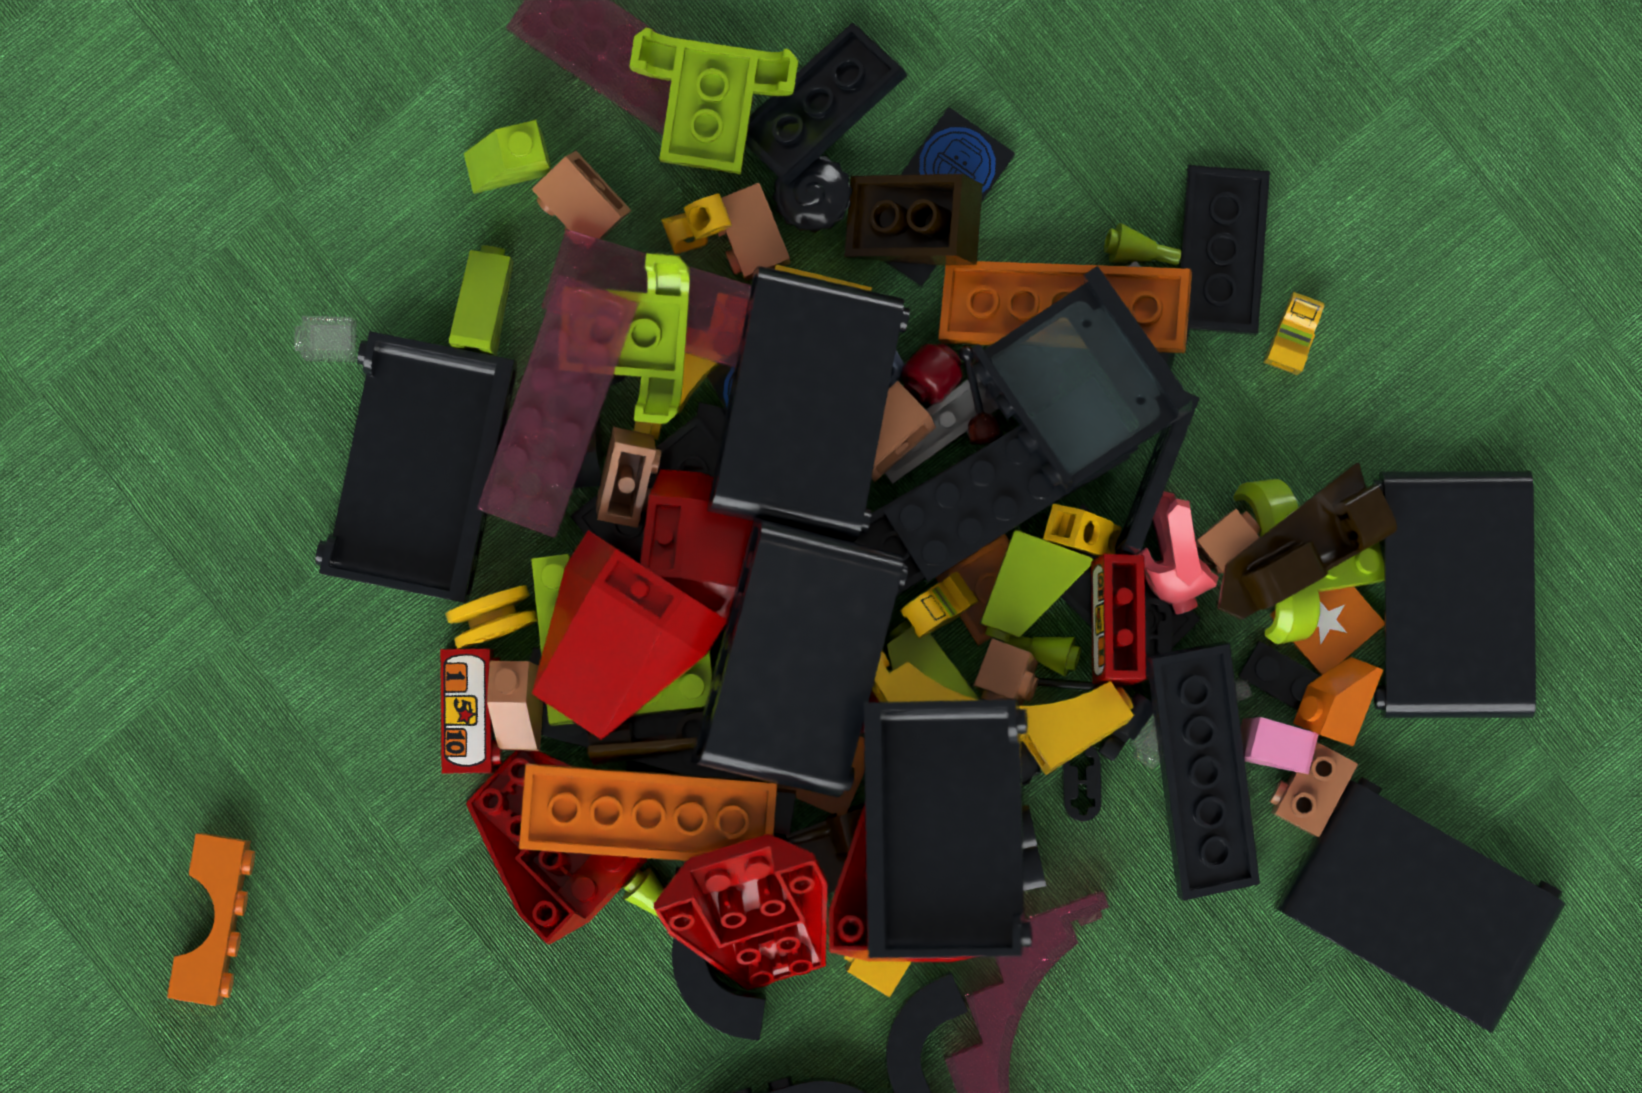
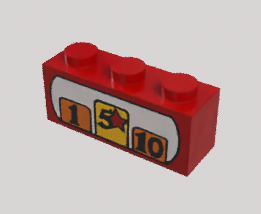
[1091,554,1146,685]
[440,649,502,774]

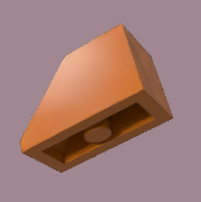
[1293,656,1384,747]

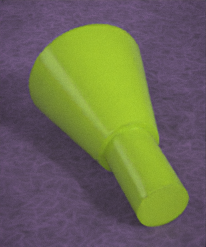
[1104,222,1181,265]
[1004,636,1081,677]
[623,868,664,917]

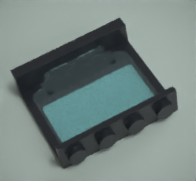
[971,266,1192,493]

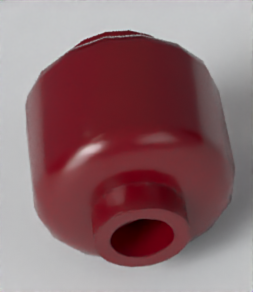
[901,344,962,405]

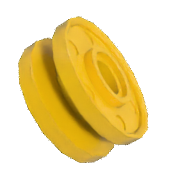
[445,585,538,649]

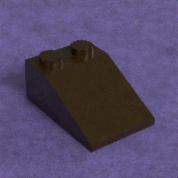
[844,174,983,265]

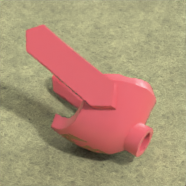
[1137,492,1219,615]

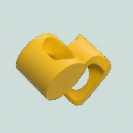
[661,194,732,254]

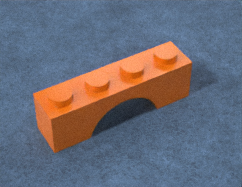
[167,833,255,1006]

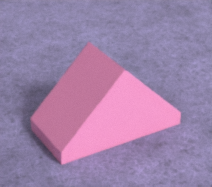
[1241,717,1319,774]

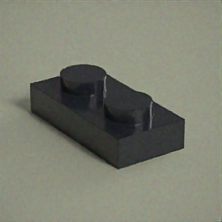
[1237,641,1320,711]

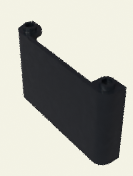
[707,266,910,542]
[315,331,517,603]
[1372,471,1536,718]
[691,517,908,798]
[864,699,1033,958]
[1274,777,1566,1034]

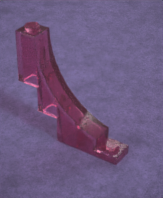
[944,890,1109,1093]

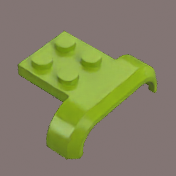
[629,28,798,174]
[558,253,690,424]
[1233,479,1384,644]

